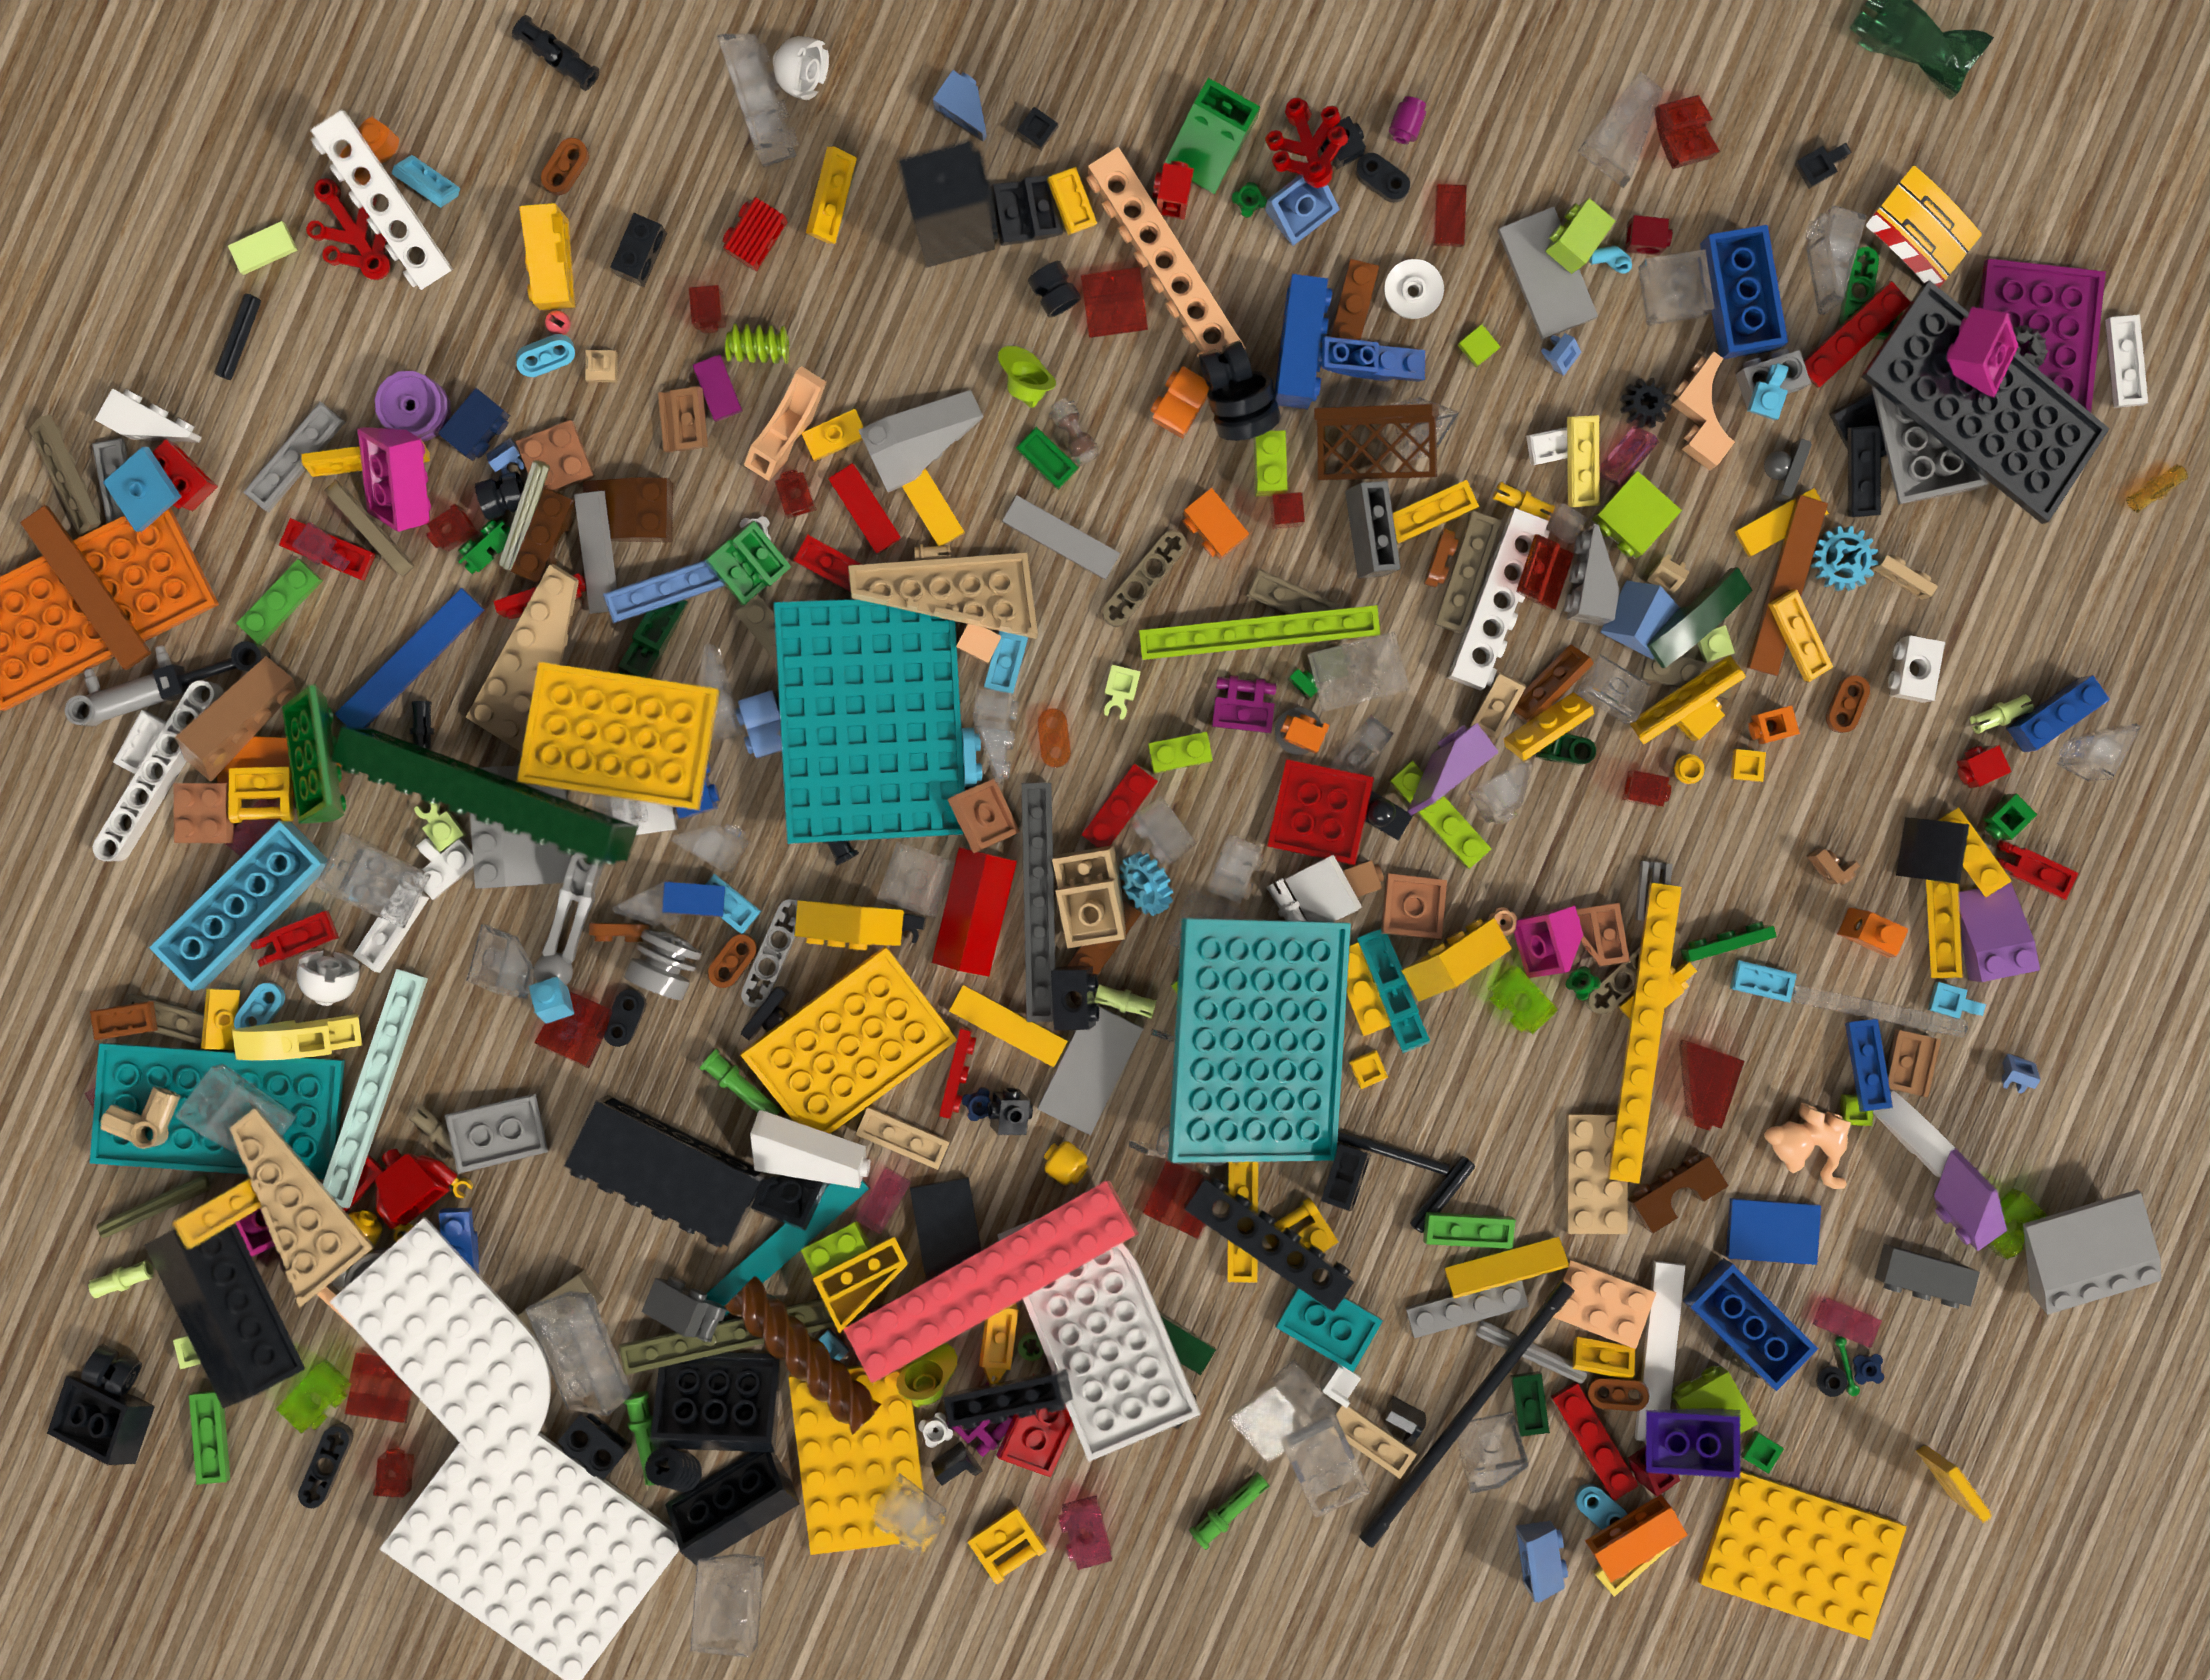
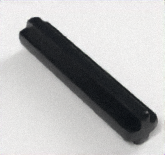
[214,293,261,380]
[1410,1156,1475,1233]

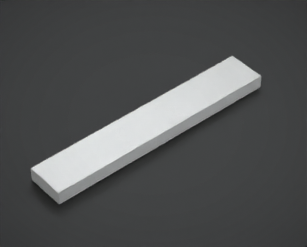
[1634,1261,1685,1441]

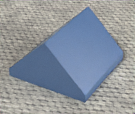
[1265,174,1340,246]
[1600,581,1680,660]

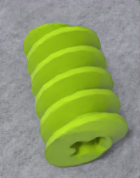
[725,323,789,364]

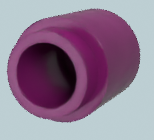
[1389,96,1426,145]

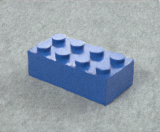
[1700,225,1788,359]
[1274,274,1332,409]
[1682,1258,1819,1392]

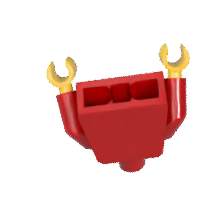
[375,1149,473,1242]

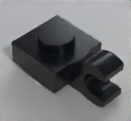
[1795,143,1852,189]

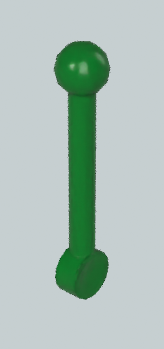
[1835,1336,1860,1396]

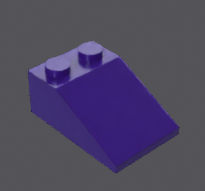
[1646,1408,1741,1478]

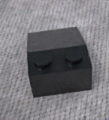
[47,1376,155,1465]

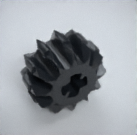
[1620,378,1672,429]

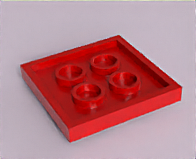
[1267,759,1374,865]

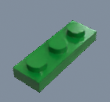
[1681,921,1777,962]

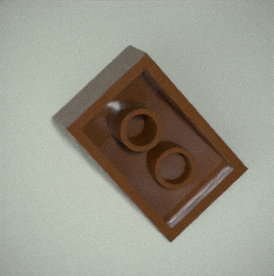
[583,477,673,543]

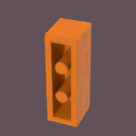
[1585,1494,1688,1582]

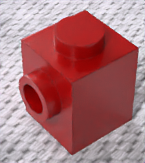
[1956,745,2012,788]

